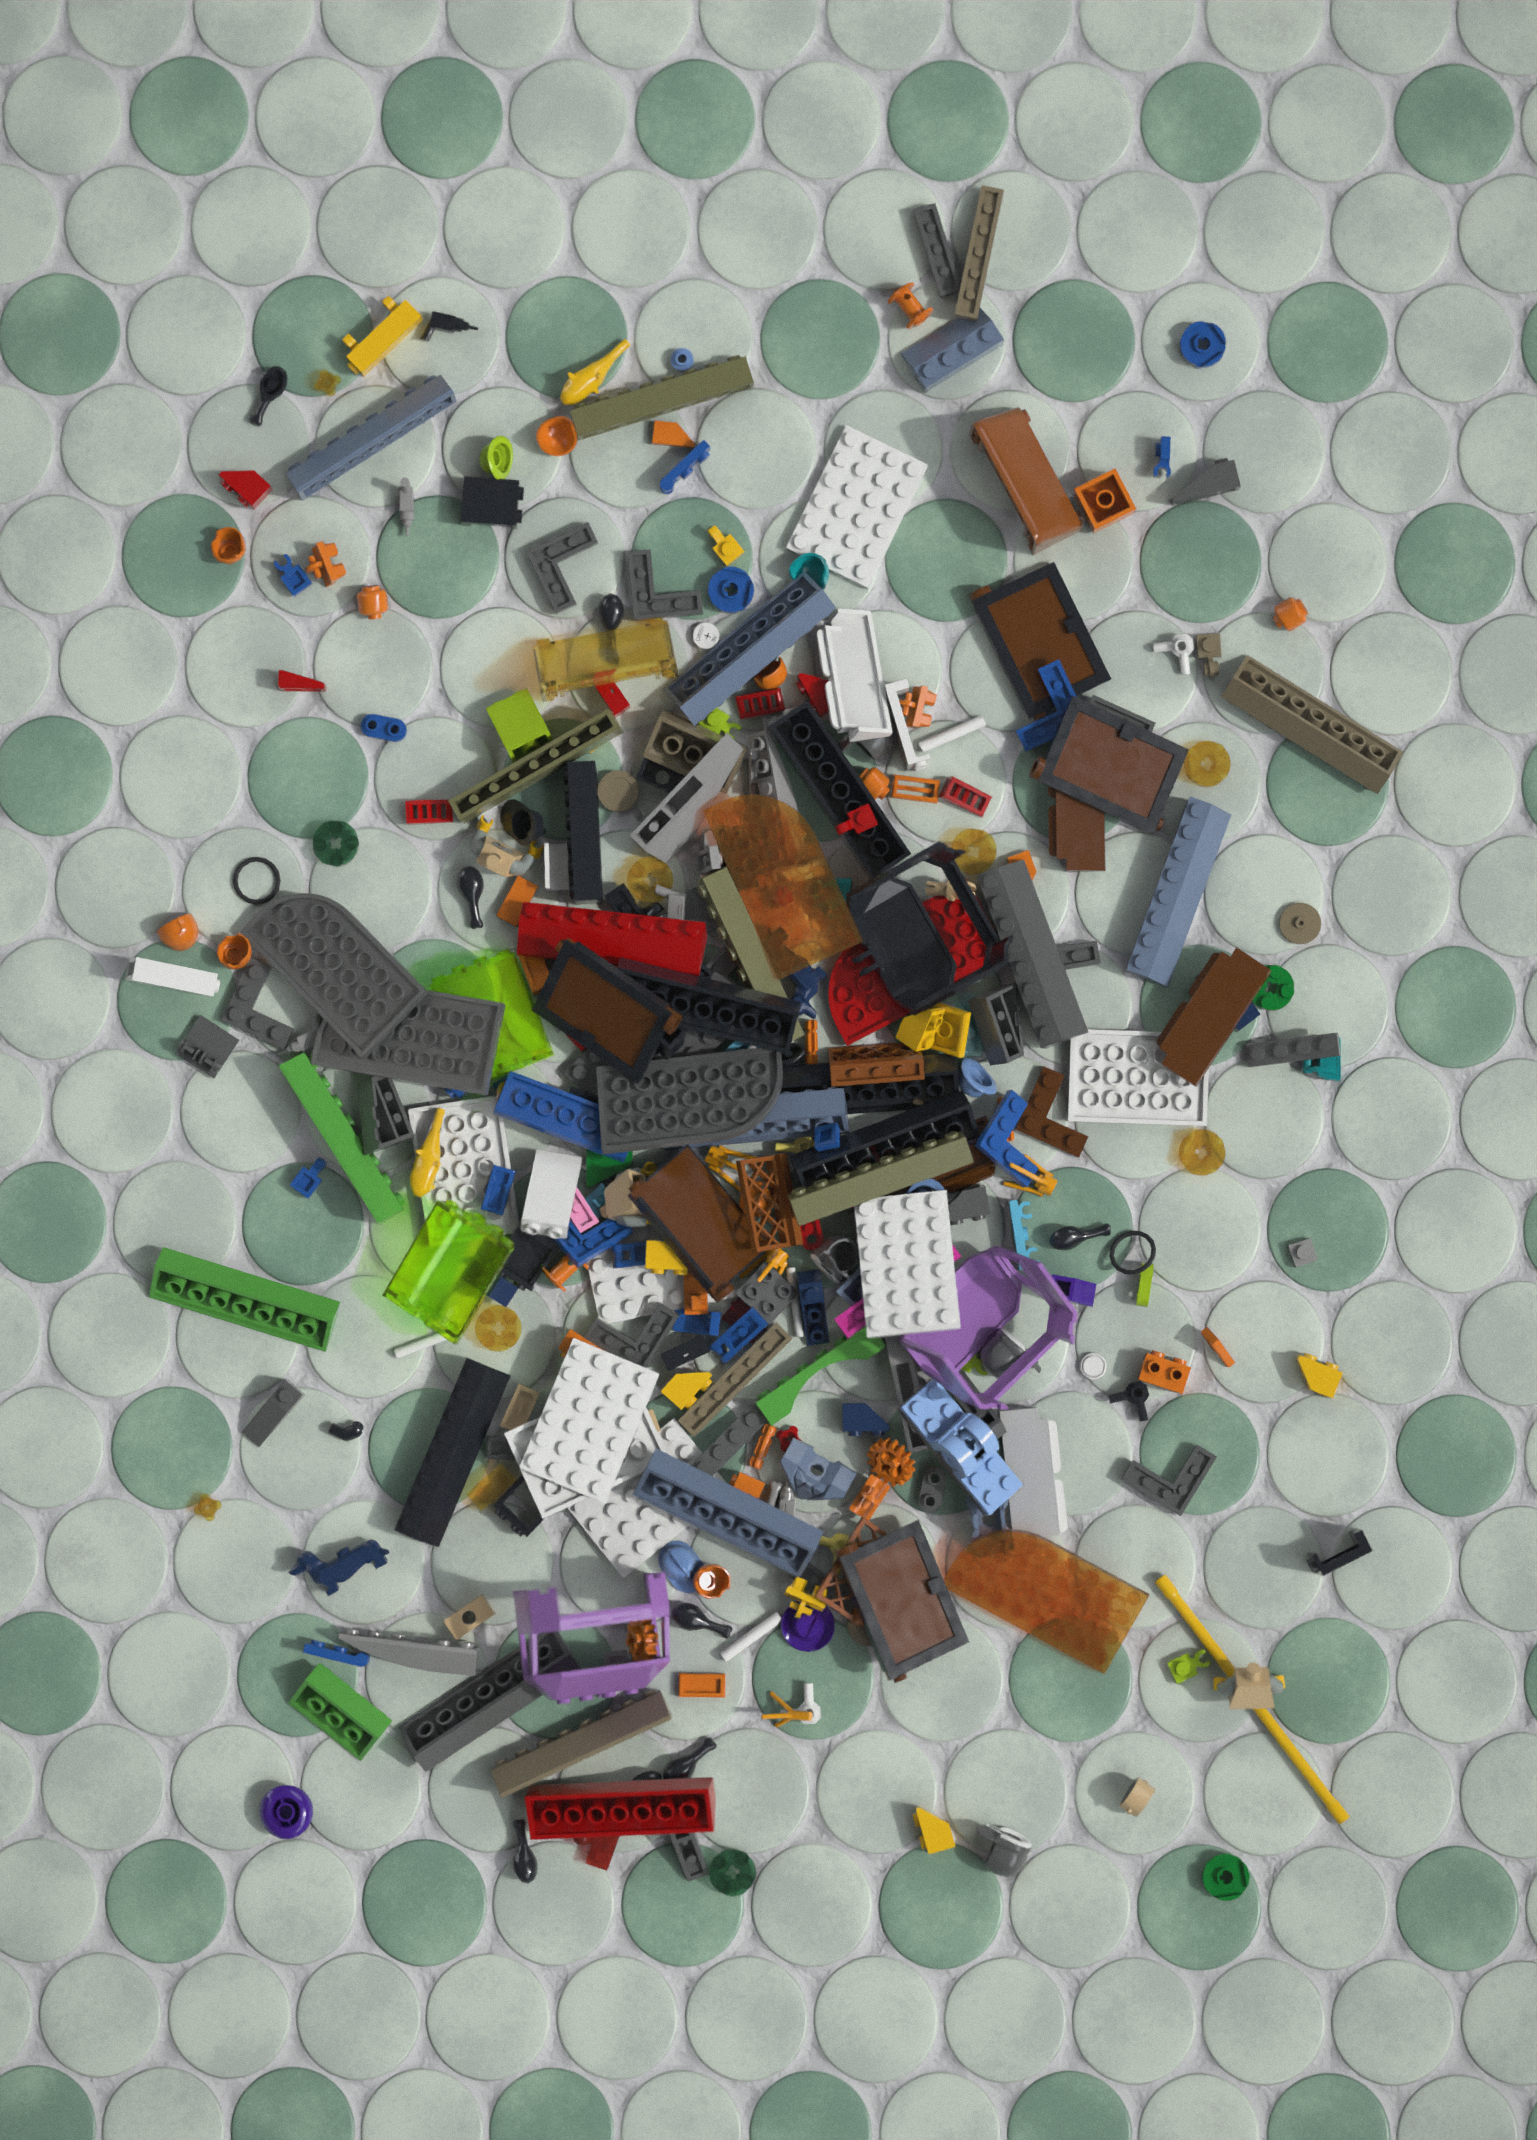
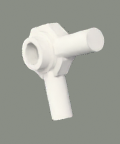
[1153,634,1194,674]
[780,1683,821,1724]

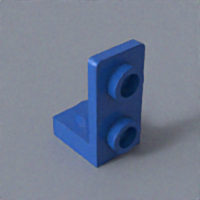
[673,1309,721,1336]

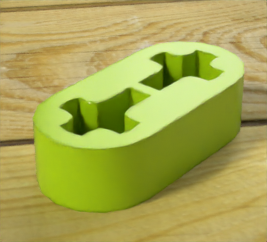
[1136,1262,1154,1307]

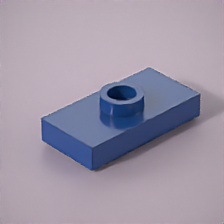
[481,1164,516,1216]

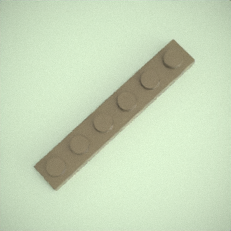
[954,185,1004,321]
[678,1322,793,1437]

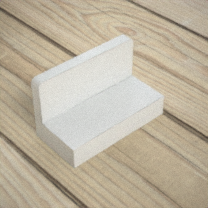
[544,843,569,891]

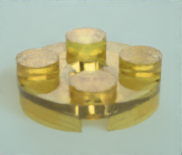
[1184,741,1231,788]
[951,829,997,875]
[627,856,673,903]
[1179,1129,1226,1176]
[475,1305,522,1352]

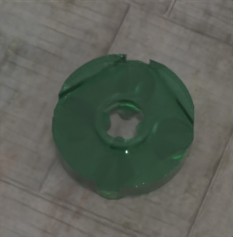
[313,821,360,867]
[709,1848,756,1896]

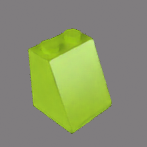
[486,688,553,763]

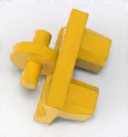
[784,1577,827,1618]

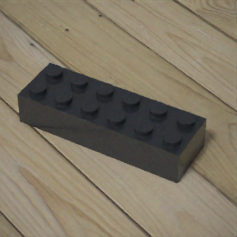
[563,761,604,905]

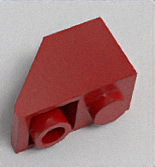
[218,470,273,509]
[796,673,829,718]

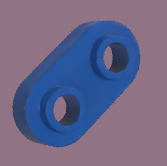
[361,714,407,742]

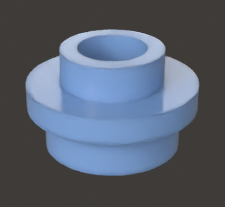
[671,348,694,371]

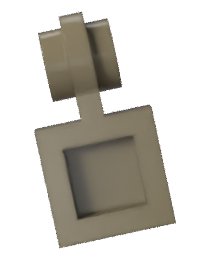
[1196,633,1222,678]

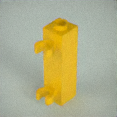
[342,295,423,377]

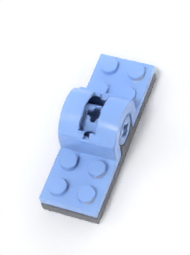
[897,1378,1023,1516]

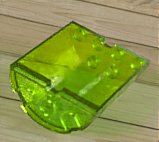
[429,949,555,1080]
[382,1199,515,1345]

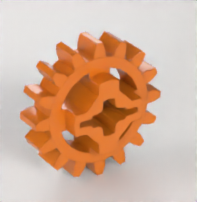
[867,1437,915,1487]
[626,1619,659,1662]

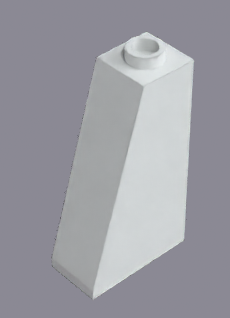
[125,957,220,997]

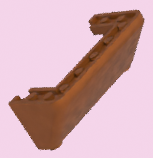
[969,407,1085,555]

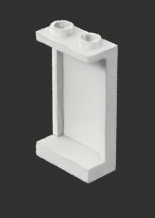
[884,679,931,772]
[521,1149,582,1239]

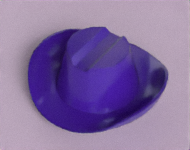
[781,1601,835,1652]
[259,1785,313,1839]

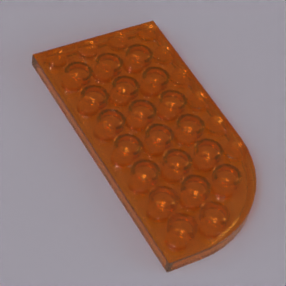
[702,795,864,980]
[943,1529,1149,1674]

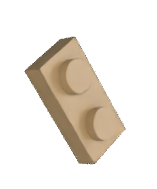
[500,1384,540,1430]

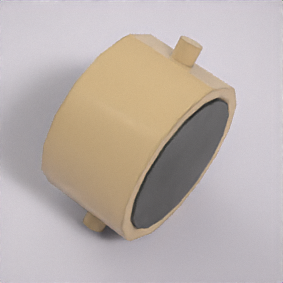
[1119,1777,1155,1817]

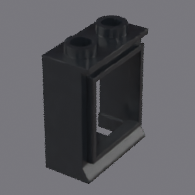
[493,1475,545,1537]

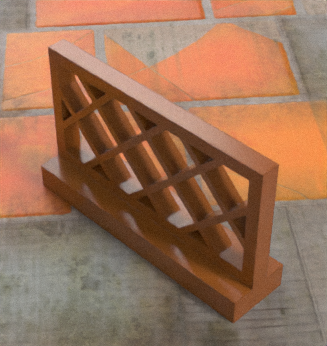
[828,1042,924,1087]
[736,1153,803,1253]
[814,1517,887,1627]

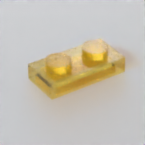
[467,1463,516,1511]

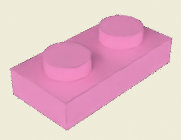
[570,1187,599,1233]

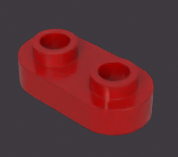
[800,1219,823,1251]

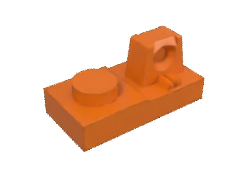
[683,1270,708,1315]

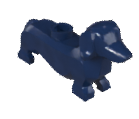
[763,926,827,1019]
[288,1540,389,1596]

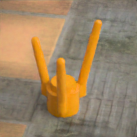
[705,1145,758,1192]
[1003,1154,1058,1197]
[739,1249,790,1282]

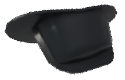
[500,799,547,846]

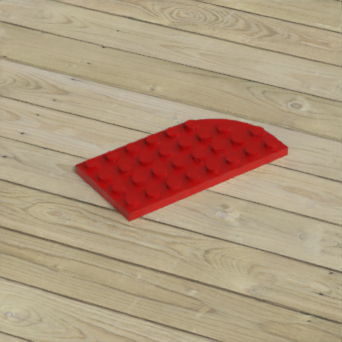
[828,879,1009,1046]

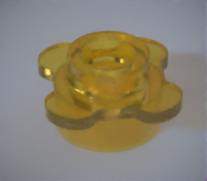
[314,370,341,396]
[194,1494,221,1521]

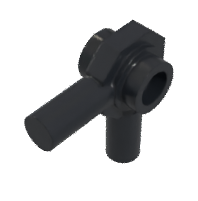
[1108,1381,1149,1422]

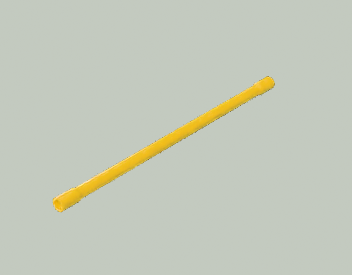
[1154,1574,1350,1824]

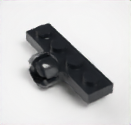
[604,883,668,918]

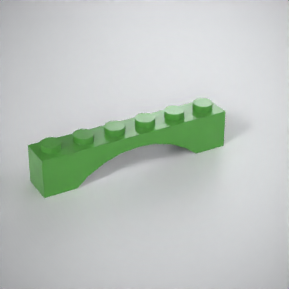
[756,1326,886,1426]

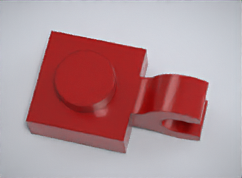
[835,804,878,835]

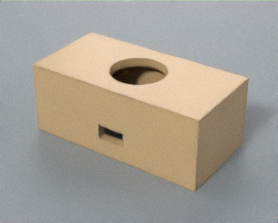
[443,1594,496,1640]

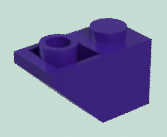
[1051,1274,1096,1307]

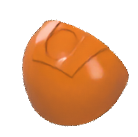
[536,416,577,456]
[157,913,198,951]

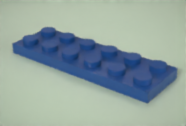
[493,1071,628,1163]

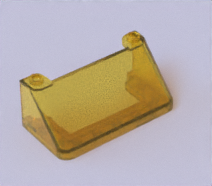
[532,617,678,702]

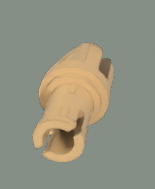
[925,880,976,901]

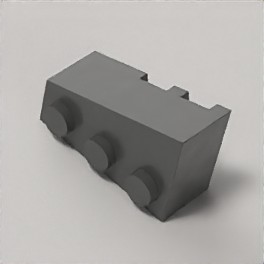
[968,983,1024,1066]
[357,1076,415,1156]

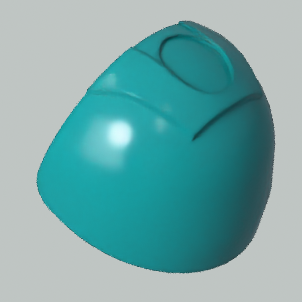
[789,553,829,590]

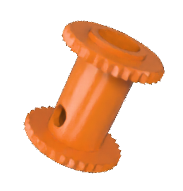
[888,282,933,329]
[542,1255,589,1292]

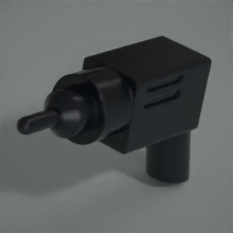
[420,311,478,342]

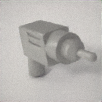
[399,478,414,536]
[655,885,687,920]
[278,1013,322,1056]
[779,1479,796,1517]

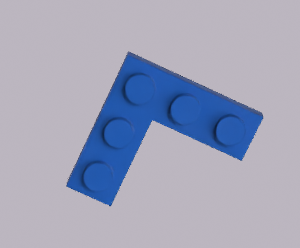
[1016,659,1077,752]
[975,1090,1038,1187]
[552,1219,633,1268]

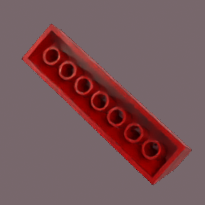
[517,902,707,976]
[525,1777,716,1840]

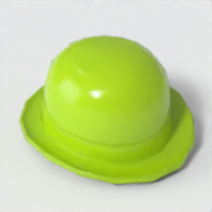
[479,435,513,480]

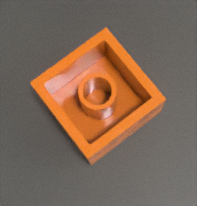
[1073,468,1136,534]

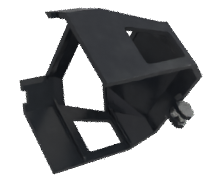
[846,841,1013,1015]

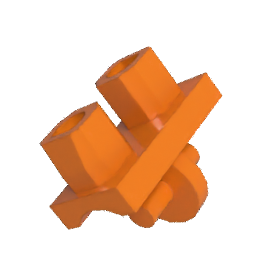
[305,541,346,587]
[899,685,937,728]
[849,1474,891,1521]

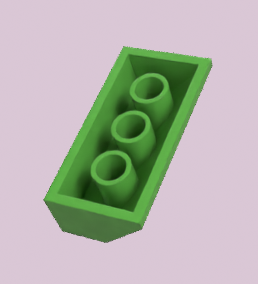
[288,1663,392,1761]

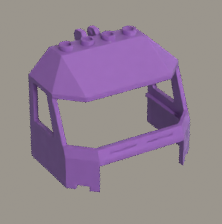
[899,1246,1078,1409]
[513,1572,670,1704]

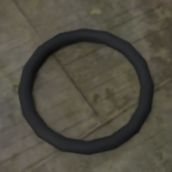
[233,857,281,905]
[1109,1231,1156,1275]

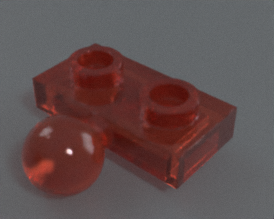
[573,1836,619,1871]

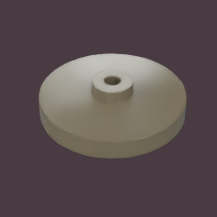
[598,770,639,812]
[1279,903,1321,945]

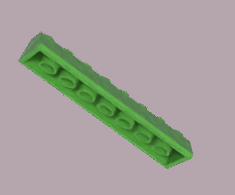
[279,1053,405,1224]
[149,1247,340,1352]

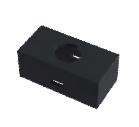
[636,758,685,793]
[660,1335,710,1371]

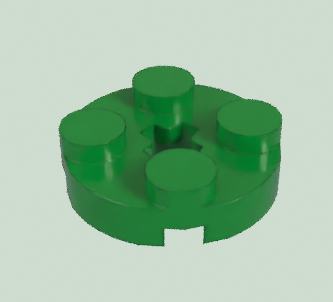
[1252,965,1294,1011]
[1202,1853,1250,1901]

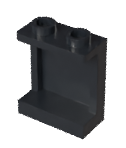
[461,476,524,529]
[492,1220,561,1292]
[1306,1528,1373,1576]

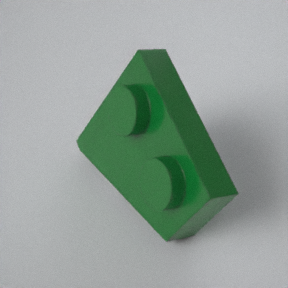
[586,1149,633,1187]

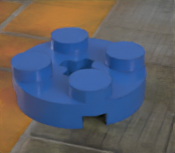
[1180,321,1226,369]
[708,567,754,614]

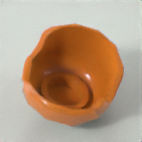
[211,527,246,565]
[753,657,787,689]
[216,933,252,970]
[693,1563,731,1599]

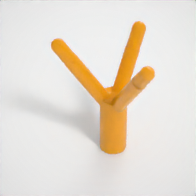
[761,1691,812,1728]

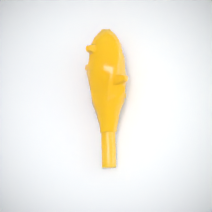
[560,339,630,405]
[409,1108,445,1198]

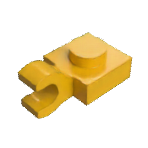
[708,525,745,567]

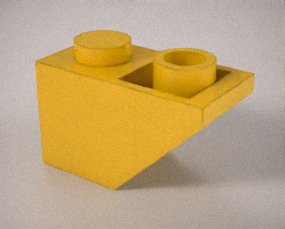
[895,1007,946,1052]
[645,1241,688,1275]
[1296,1353,1343,1398]
[661,1372,713,1410]
[912,1806,956,1854]

